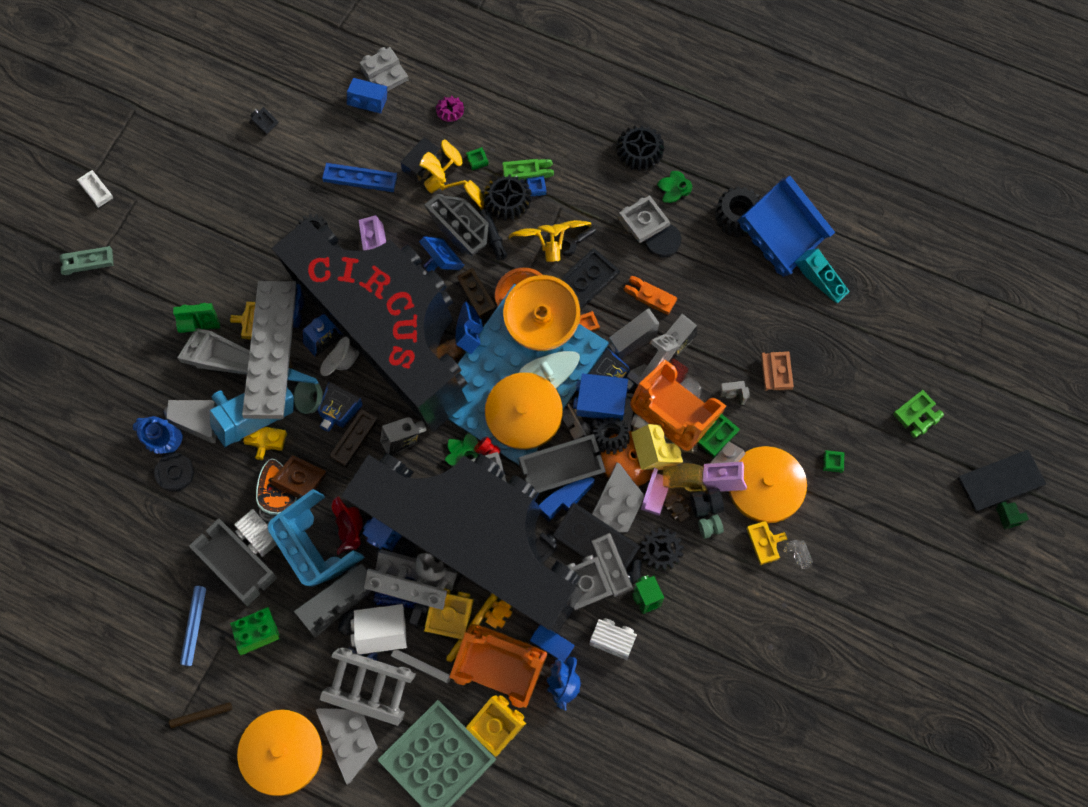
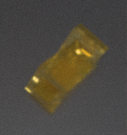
[663,463,707,491]

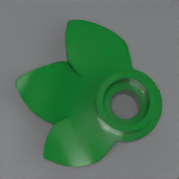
[657,171,692,203]
[445,433,479,466]

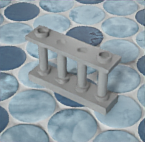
[364,549,457,610]
[320,648,416,726]

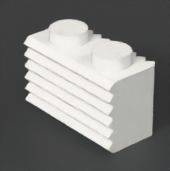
[234,509,277,557]
[589,618,637,660]

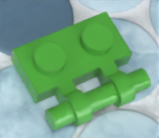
[893,390,944,438]

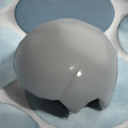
[415,553,446,581]

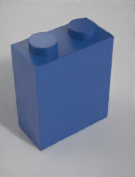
[573,373,628,421]

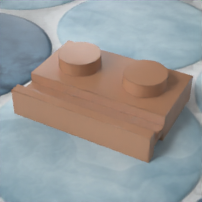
[761,352,794,391]

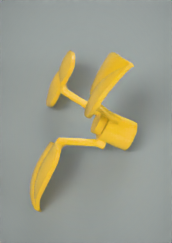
[419,139,484,210]
[508,220,592,262]

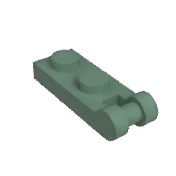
[60,246,114,275]

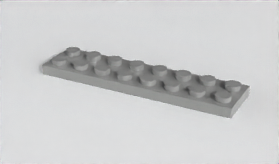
[242,281,297,419]

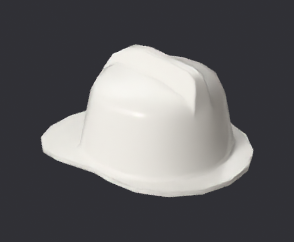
[320,337,359,376]

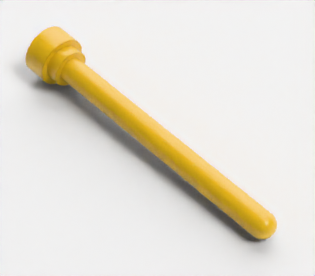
[446,593,498,662]

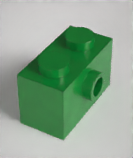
[632,576,664,614]

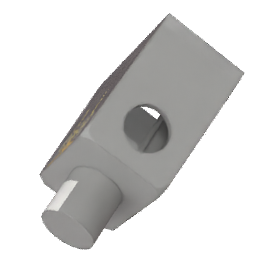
[665,314,697,356]
[380,417,426,456]

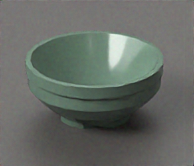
[294,382,323,414]

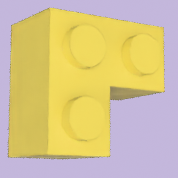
[631,424,683,470]

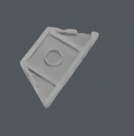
[592,463,645,532]
[316,708,378,785]

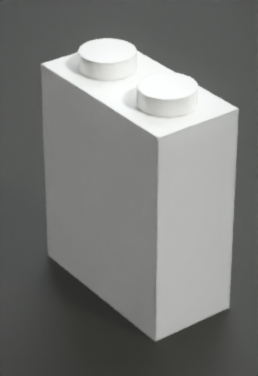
[351,604,407,654]

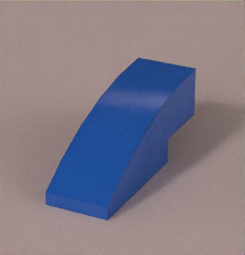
[455,301,483,354]
[539,477,595,522]

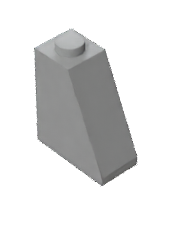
[608,309,659,358]
[164,400,217,443]

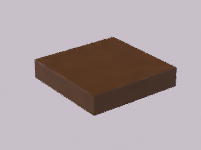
[271,455,326,499]

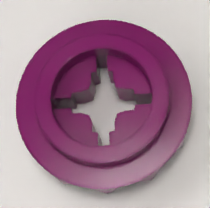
[436,95,464,122]

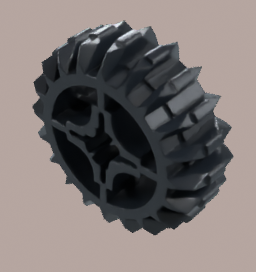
[616,125,665,171]
[483,173,532,221]

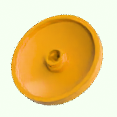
[503,275,580,351]
[485,373,563,450]
[729,446,807,523]
[237,710,322,796]

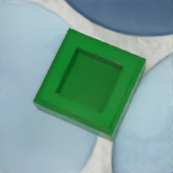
[466,147,489,170]
[823,450,844,473]

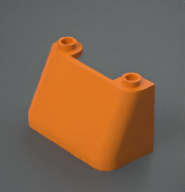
[630,360,726,451]
[449,624,547,708]

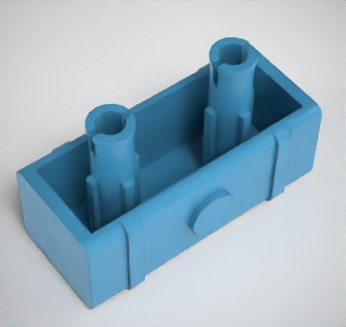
[209,388,294,447]

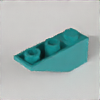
[795,248,850,303]

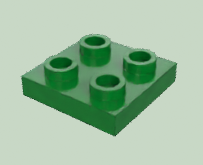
[173,303,220,333]
[697,414,740,458]
[230,607,279,656]

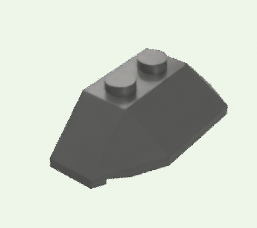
[424,194,489,256]

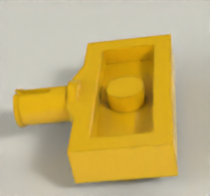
[230,302,255,339]
[243,427,287,460]
[746,521,787,565]

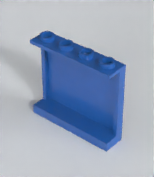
[737,175,835,277]

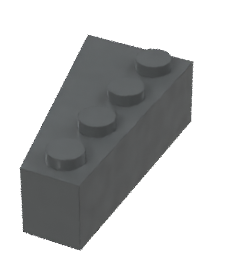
[294,564,372,638]

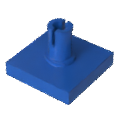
[419,237,464,272]

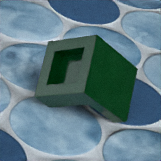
[996,502,1029,530]

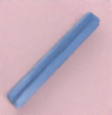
[180,586,206,666]

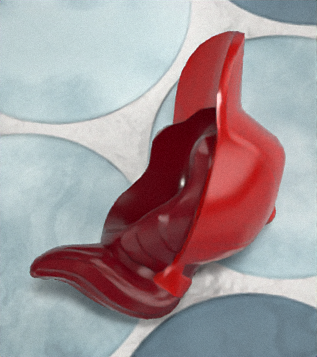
[332,497,364,555]

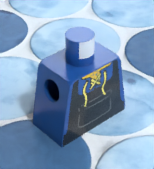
[303,314,343,357]
[589,348,635,392]
[318,383,363,432]

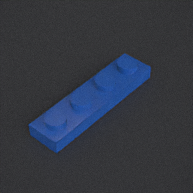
[322,163,397,192]

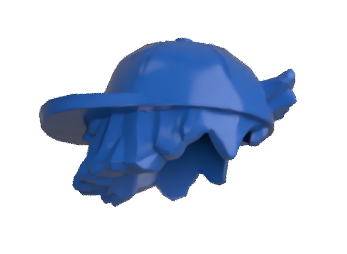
[133,416,183,454]
[547,657,581,711]

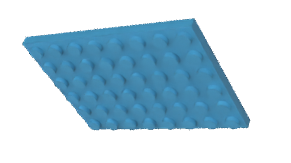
[448,284,609,466]

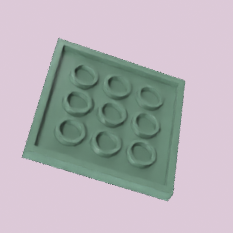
[378,700,496,807]

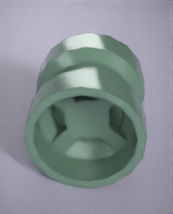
[698,514,724,539]

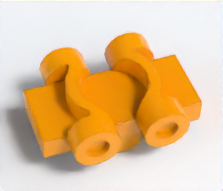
[485,599,512,629]

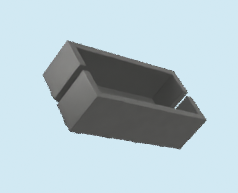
[517,434,606,493]
[189,519,277,607]

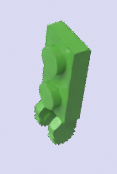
[502,159,554,180]

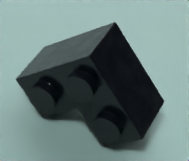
[400,137,443,183]

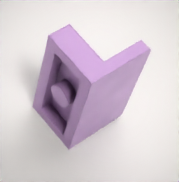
[359,215,386,250]
[703,462,747,492]
[641,468,672,516]

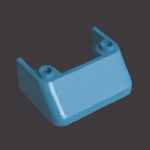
[268,489,365,587]

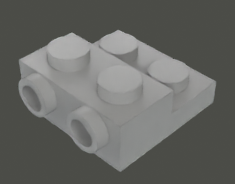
[360,47,409,91]
[619,195,670,243]
[567,555,613,610]

